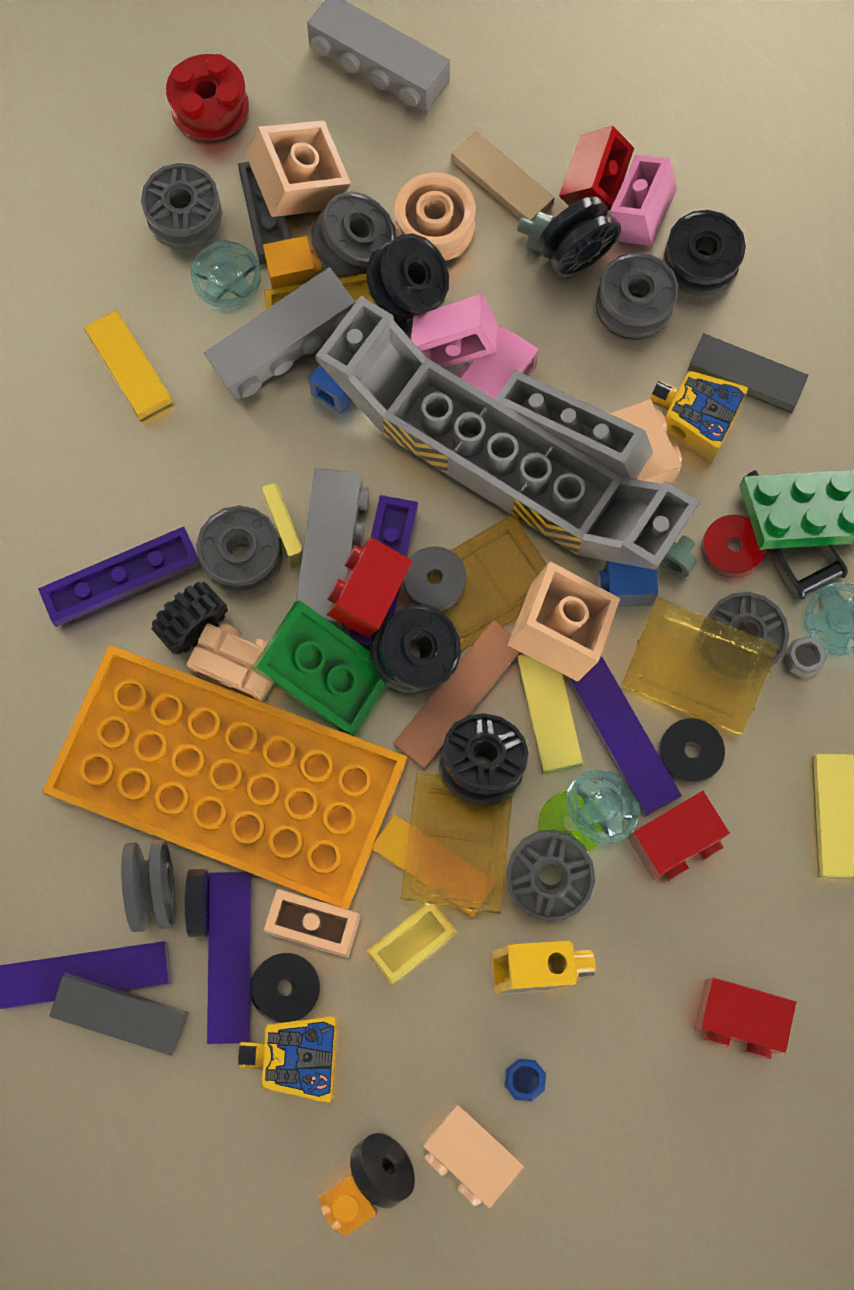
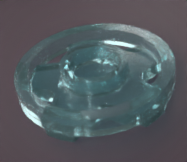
[191,240,261,308]
[804,582,854,656]
[567,769,640,844]

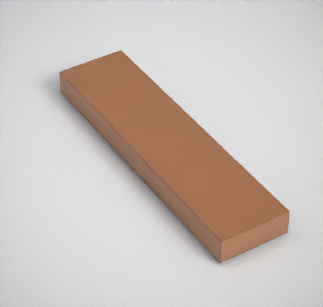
[393,620,520,770]

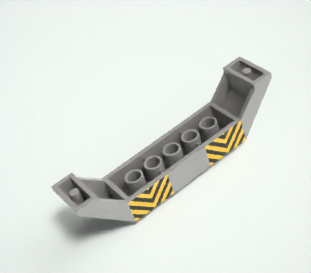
[316,296,700,570]

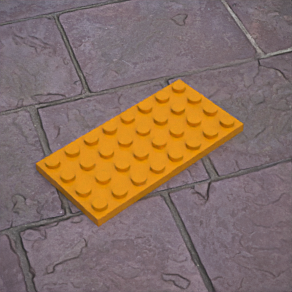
[42,644,408,910]

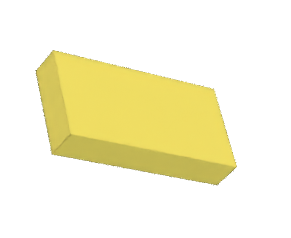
[262,482,303,569]
[366,899,457,986]

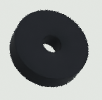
[658,718,725,785]
[185,869,209,938]
[250,953,320,1023]
[350,1133,415,1208]

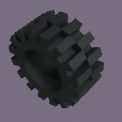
[151,581,228,655]

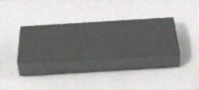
[238,161,291,265]
[688,333,809,412]
[49,973,187,1056]

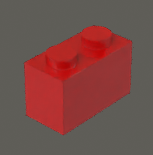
[559,125,634,211]
[326,537,413,638]
[628,791,730,881]
[694,977,797,1059]

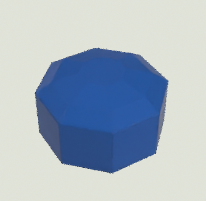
[504,1059,546,1101]

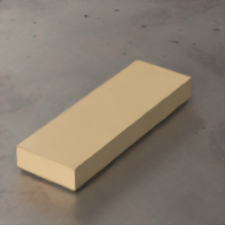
[451,131,555,221]

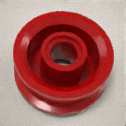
[166,54,249,141]

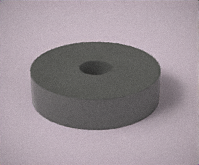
[403,546,466,611]

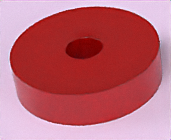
[701,515,766,578]

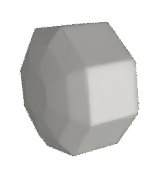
[784,636,827,678]

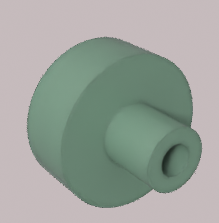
[517,212,554,252]
[660,536,697,577]

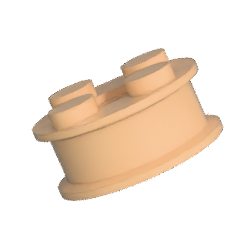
[394,172,476,261]

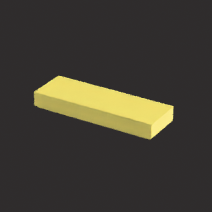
[517,654,583,774]
[813,754,854,878]

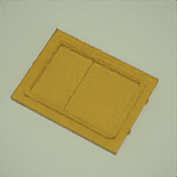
[427,515,547,652]
[622,597,779,735]
[400,772,512,914]

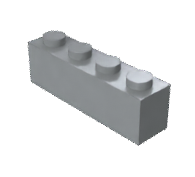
[307,0,450,113]
[204,267,355,401]
[496,370,653,480]
[296,468,369,631]

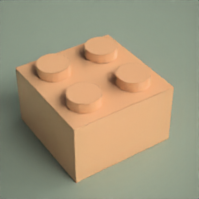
[246,120,351,217]
[508,561,620,682]

